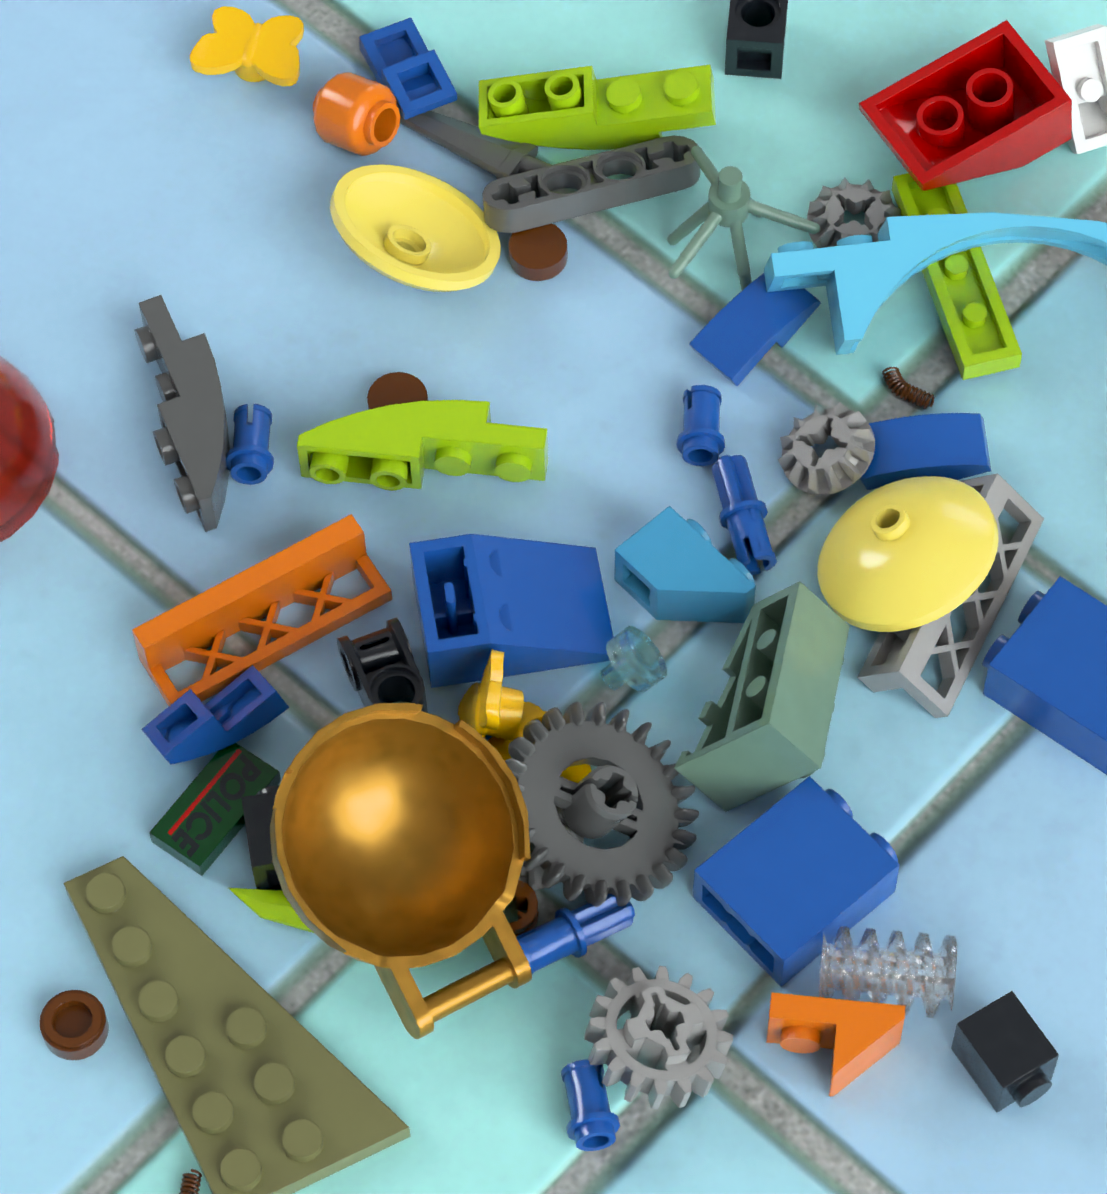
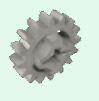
[584,966,733,1110]

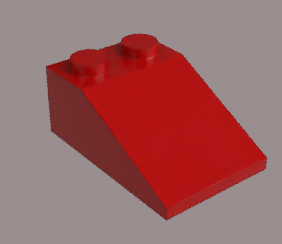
[859,20,1072,191]

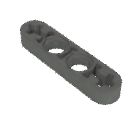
[482,135,701,233]

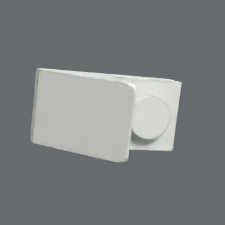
[1045,24,1107,154]

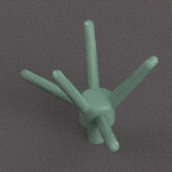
[667,146,820,290]

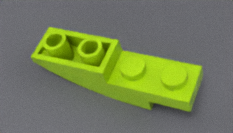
[479,65,716,150]
[297,400,548,491]

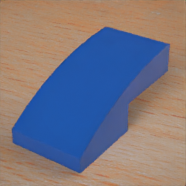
[359,17,457,120]
[689,273,821,386]
[860,413,991,490]
[141,665,289,765]

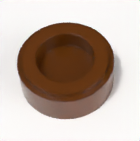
[508,224,568,281]
[367,372,428,410]
[40,990,109,1060]

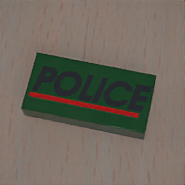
[149,743,281,876]

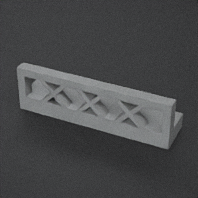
[857,473,1044,718]

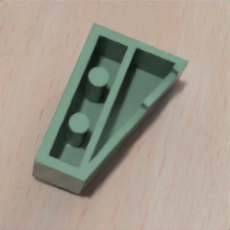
[674,581,850,812]

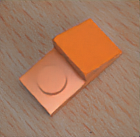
[766,992,906,1097]

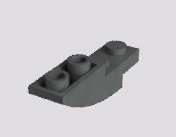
[134,295,230,532]

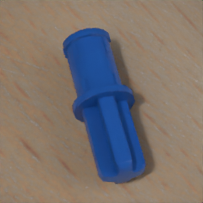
[712,455,777,575]
[516,894,635,974]

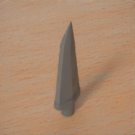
[400,111,551,179]

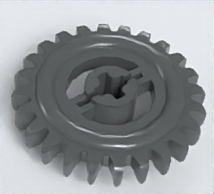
[505,701,699,908]

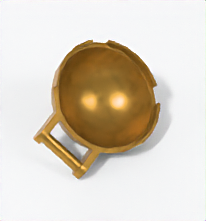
[270,703,532,1039]

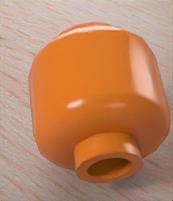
[313,72,400,156]

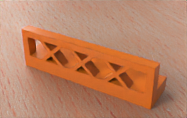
[132,514,392,706]

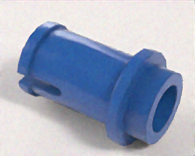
[676,385,725,466]
[226,404,274,485]
[561,1059,620,1151]

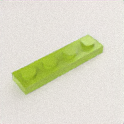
[891,173,1022,380]

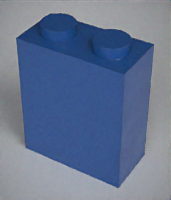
[982,576,1107,775]
[693,776,900,987]

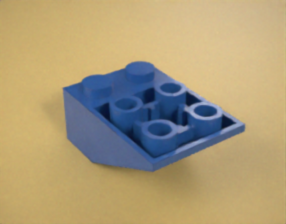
[409,534,617,688]

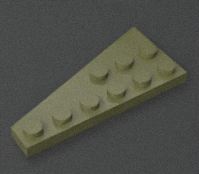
[64,856,411,1194]

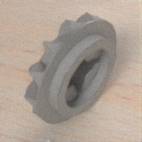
[807,178,901,248]
[778,402,875,495]

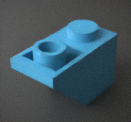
[614,506,756,623]

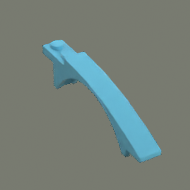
[764,212,1107,355]

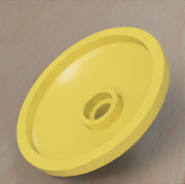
[330,164,501,292]
[817,476,999,632]

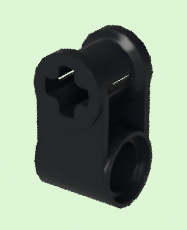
[337,618,428,713]

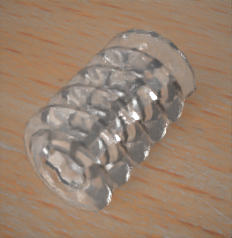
[818,925,957,1018]

